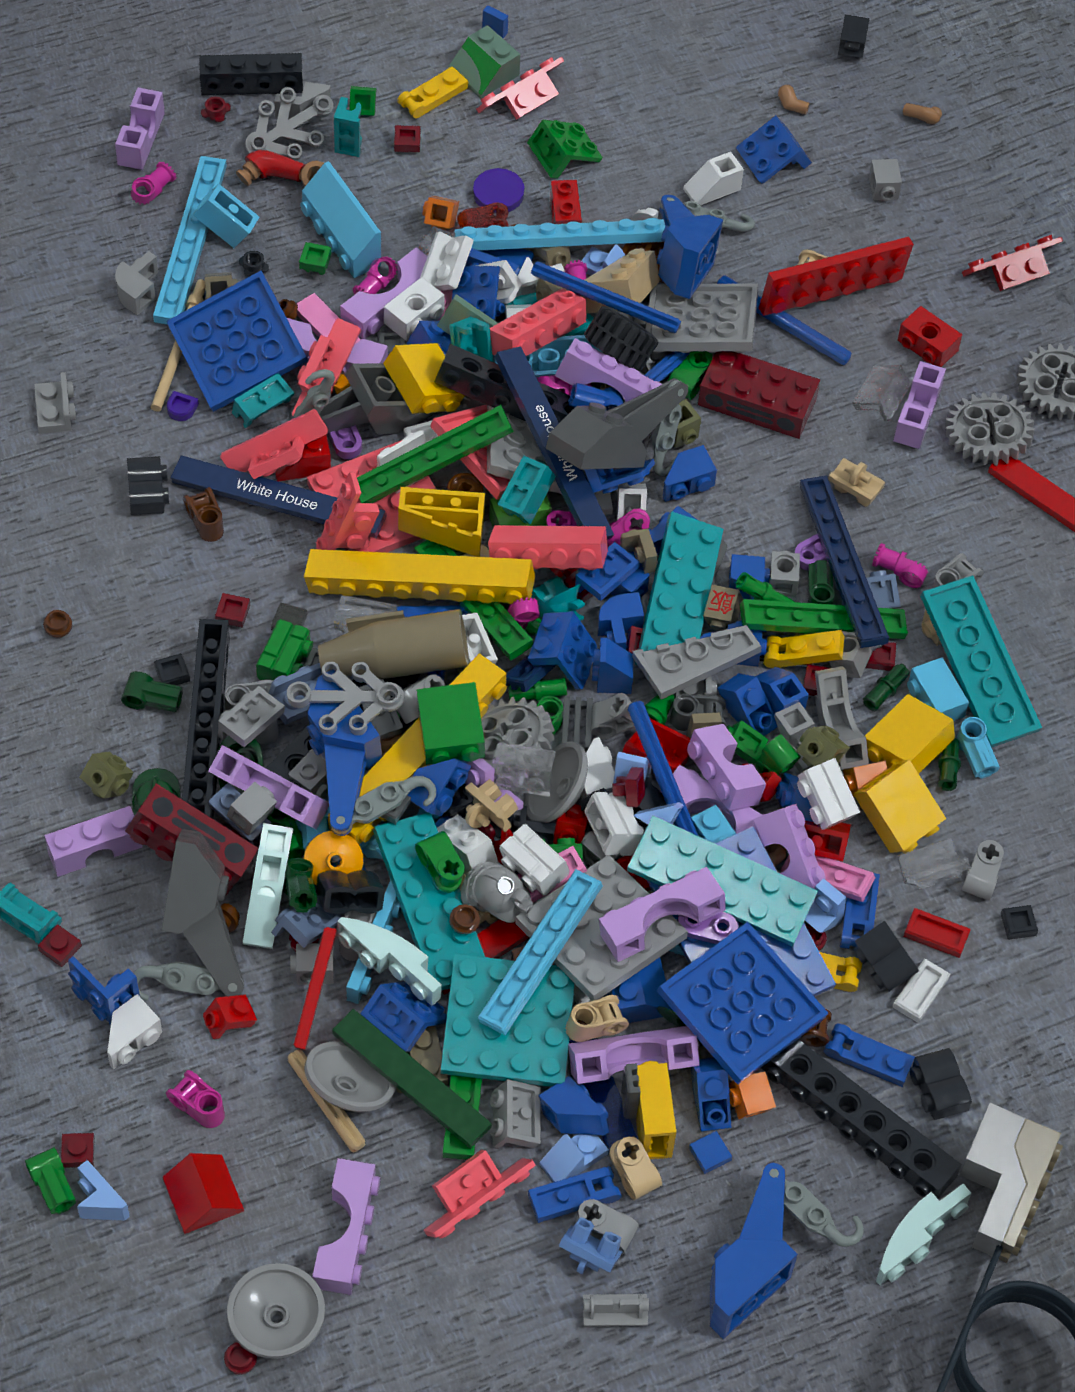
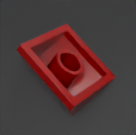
[162,1153,244,1234]

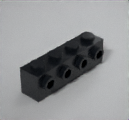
[199,53,303,96]

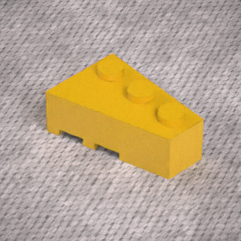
[398,487,485,557]

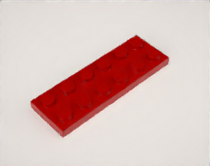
[759,236,914,316]

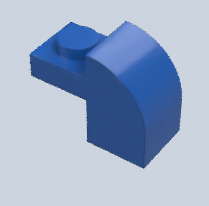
[597,592,644,650]

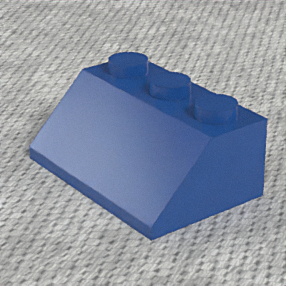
[607,957,672,1023]

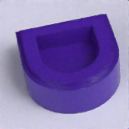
[167,391,199,421]

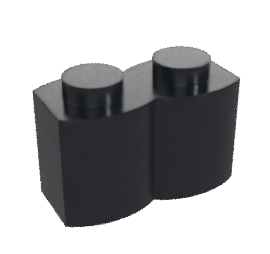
[127,456,169,515]
[316,870,385,914]
[853,921,919,992]
[910,1048,972,1120]

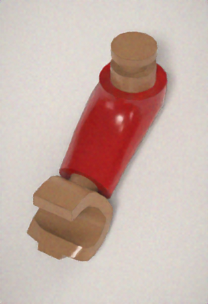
[236,150,324,187]

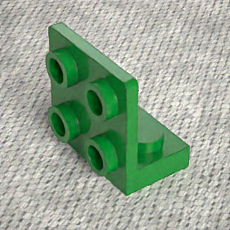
[527,120,603,178]

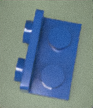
[575,542,640,601]

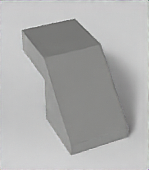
[274,82,331,120]
[774,702,815,773]

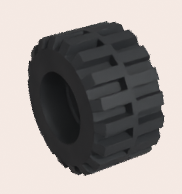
[584,306,659,371]

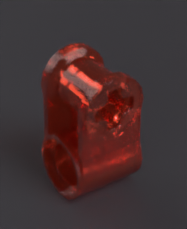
[457,202,509,229]

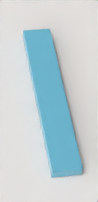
[478,869,603,1035]

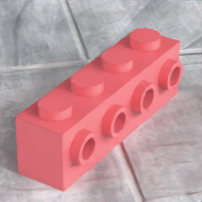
[490,288,587,356]
[488,525,608,570]

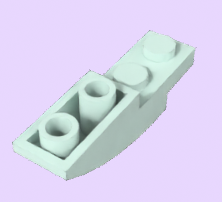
[243,823,293,949]
[337,917,442,1006]
[876,1184,971,1285]

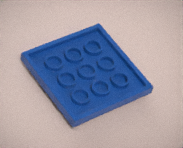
[166,271,309,412]
[657,922,828,1085]

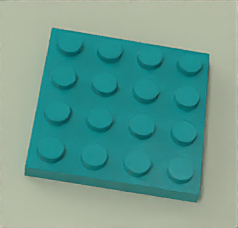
[440,954,575,1087]

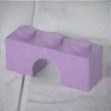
[115,88,165,170]
[894,361,946,449]
[687,724,766,811]
[754,804,826,889]
[44,806,142,877]

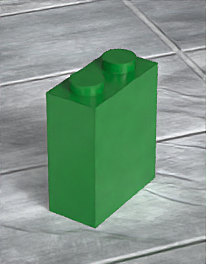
[417,682,485,765]

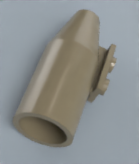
[318,609,469,679]

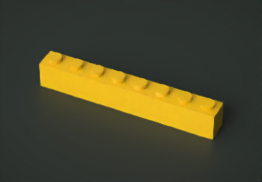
[304,549,535,604]
[328,653,507,845]

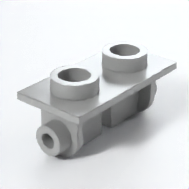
[583,1294,649,1327]

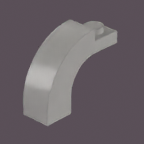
[815,666,869,770]

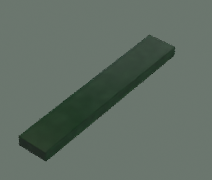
[332,1009,492,1149]

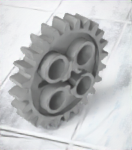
[1016,343,1075,420]
[945,392,1035,465]
[481,697,555,779]

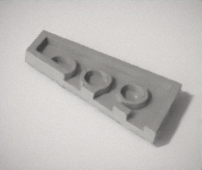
[632,625,761,699]

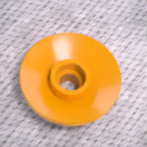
[303,831,363,885]

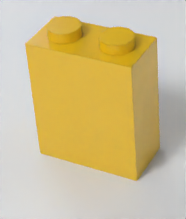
[383,343,465,414]
[865,694,955,774]
[853,760,946,854]
[636,1061,677,1159]

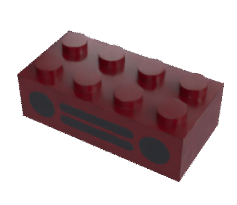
[698,351,820,439]
[125,783,259,895]

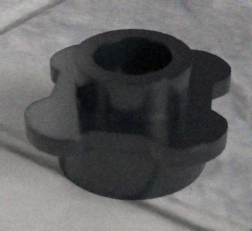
[239,251,269,277]

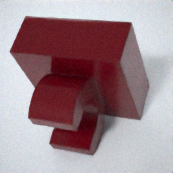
[612,767,645,807]

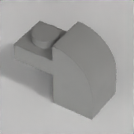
[115,251,158,315]

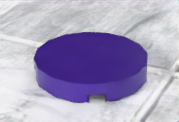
[473,168,525,213]

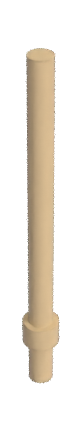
[151,279,206,412]

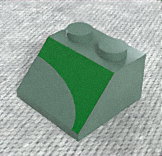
[449,25,520,99]

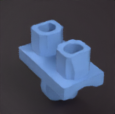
[559,1217,622,1274]

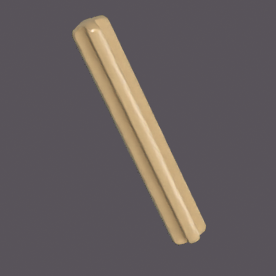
[288,1049,365,1153]

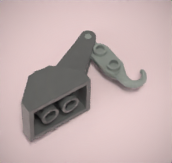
[294,363,435,434]
[546,378,688,476]
[134,829,244,1001]

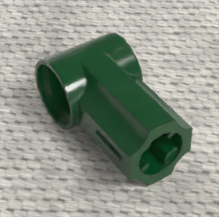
[807,560,835,605]
[121,671,183,712]
[283,858,317,913]

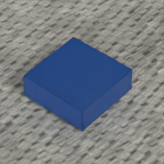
[482,5,508,38]
[689,1131,732,1174]

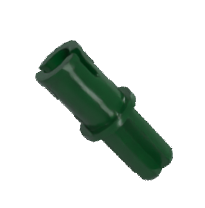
[863,663,910,711]
[938,738,961,791]

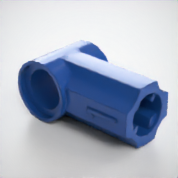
[568,383,624,411]

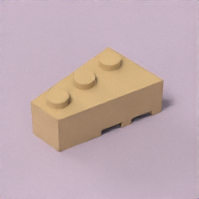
[581,248,660,313]

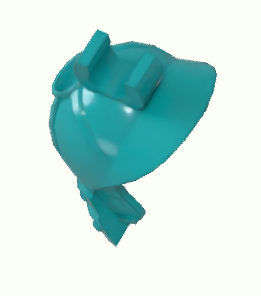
[531,576,585,621]

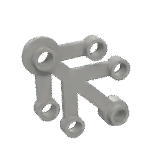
[245,87,333,160]
[287,662,404,735]

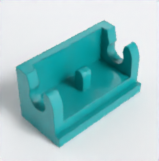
[334,97,362,157]
[449,316,493,362]
[232,373,294,428]
[498,455,556,525]
[0,882,62,944]

